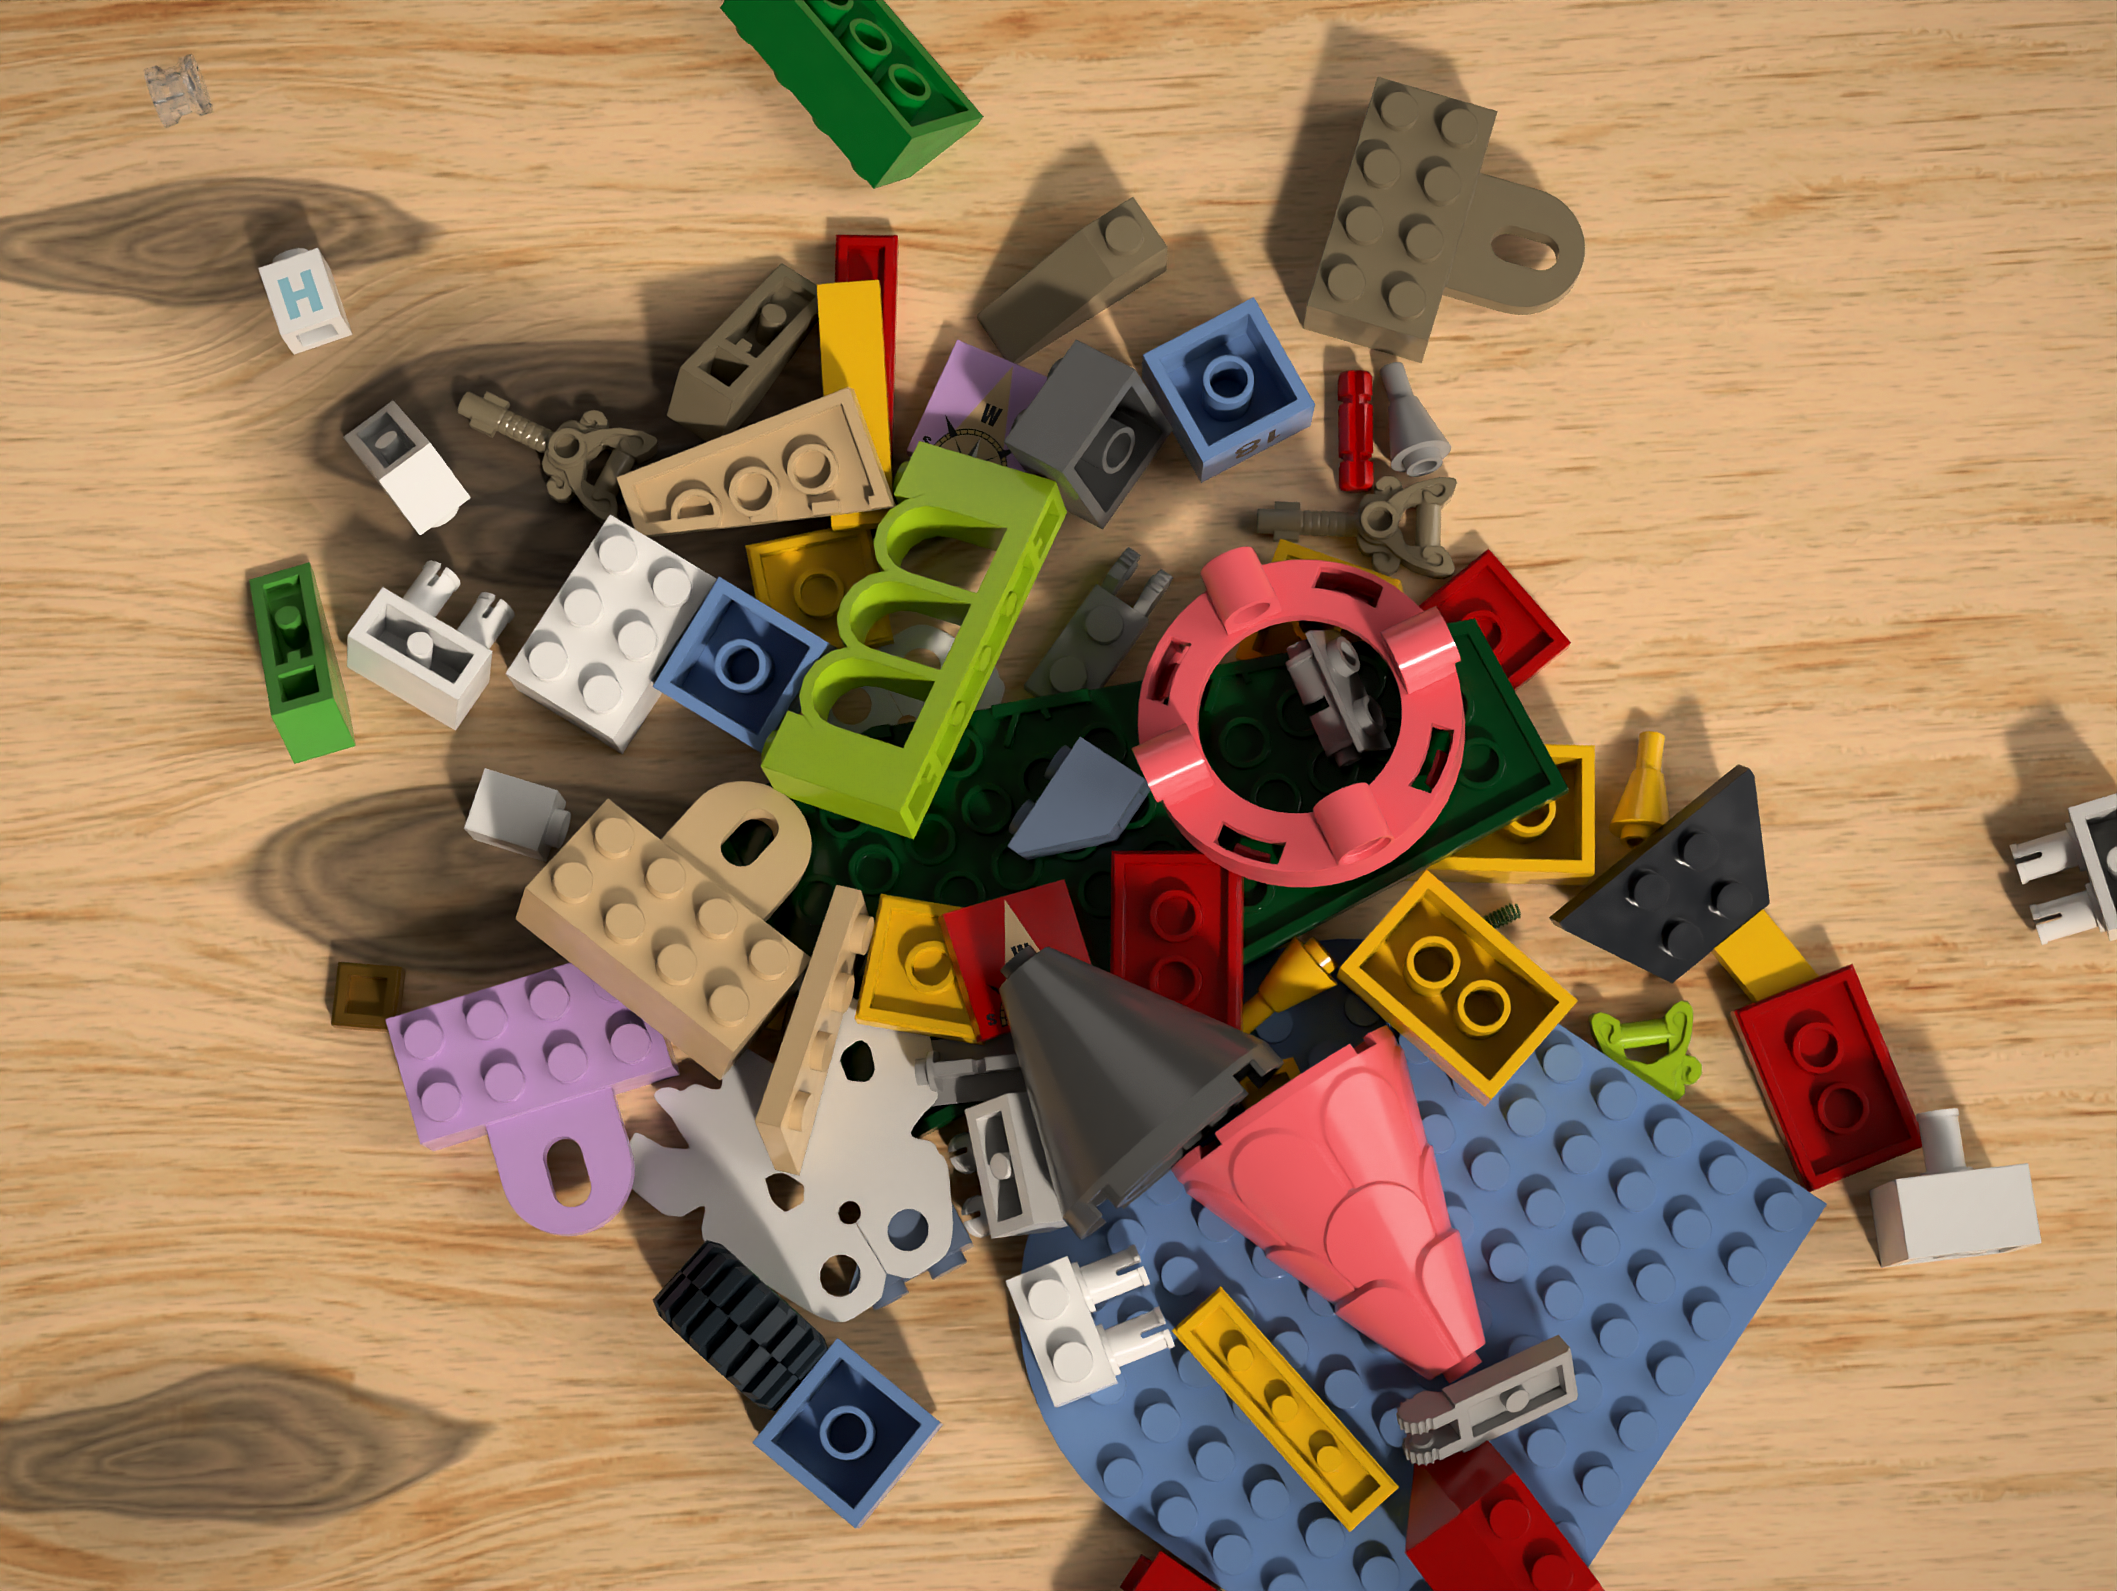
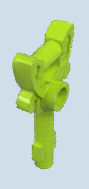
[1588,1000,1702,1102]

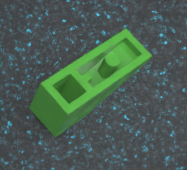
[249,562,356,764]

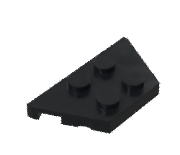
[1549,764,1770,983]

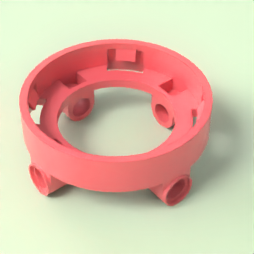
[1132,546,1465,887]

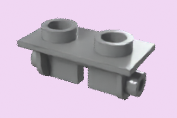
[1285,630,1391,768]
[915,1033,1027,1106]

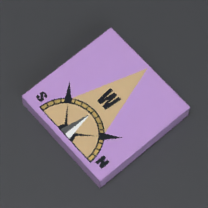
[907,340,1047,472]

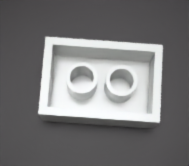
[506,515,717,754]

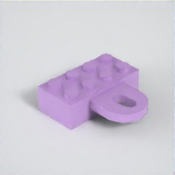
[385,963,680,1236]

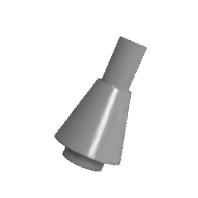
[1380,362,1451,477]

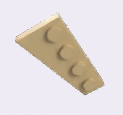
[616,387,896,538]
[755,885,874,1176]

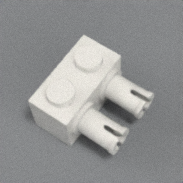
[347,560,515,731]
[2010,793,2117,945]
[948,1092,1068,1239]
[1006,1244,1175,1408]

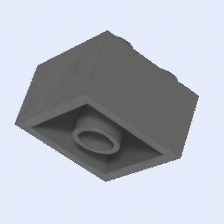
[1004,340,1173,530]

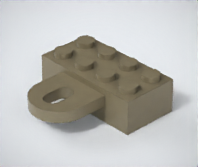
[1303,77,1585,363]

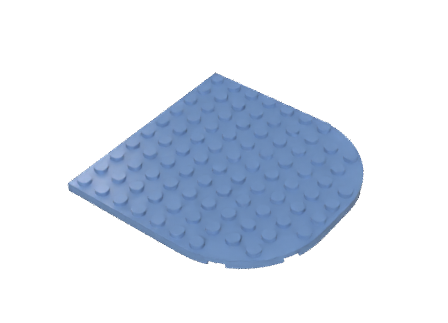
[1019,939,1827,1591]

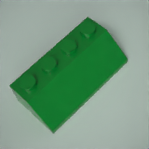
[720,0,984,189]

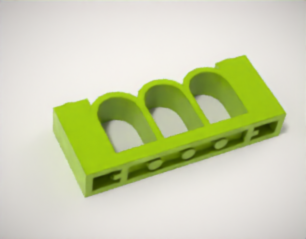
[761,441,1067,839]

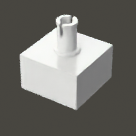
[1869,1108,2042,1268]

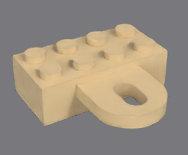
[516,781,812,1080]

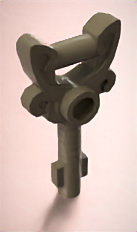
[458,391,659,524]
[1257,476,1457,579]

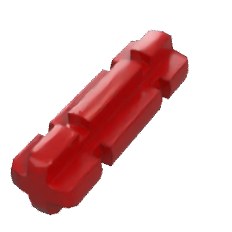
[1338,370,1374,493]

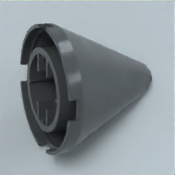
[999,945,1284,1240]

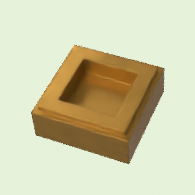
[331,962,406,1032]

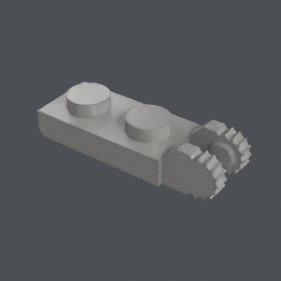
[1024,547,1173,697]
[1396,1334,1578,1466]

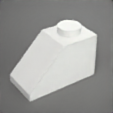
[343,401,471,535]

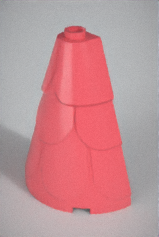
[1171,1025,1486,1384]

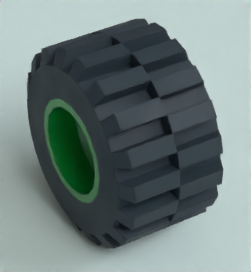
[653,1240,828,1411]

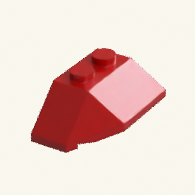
[1404,1440,1605,1591]

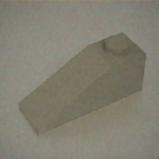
[977,197,1168,364]
[667,263,819,442]

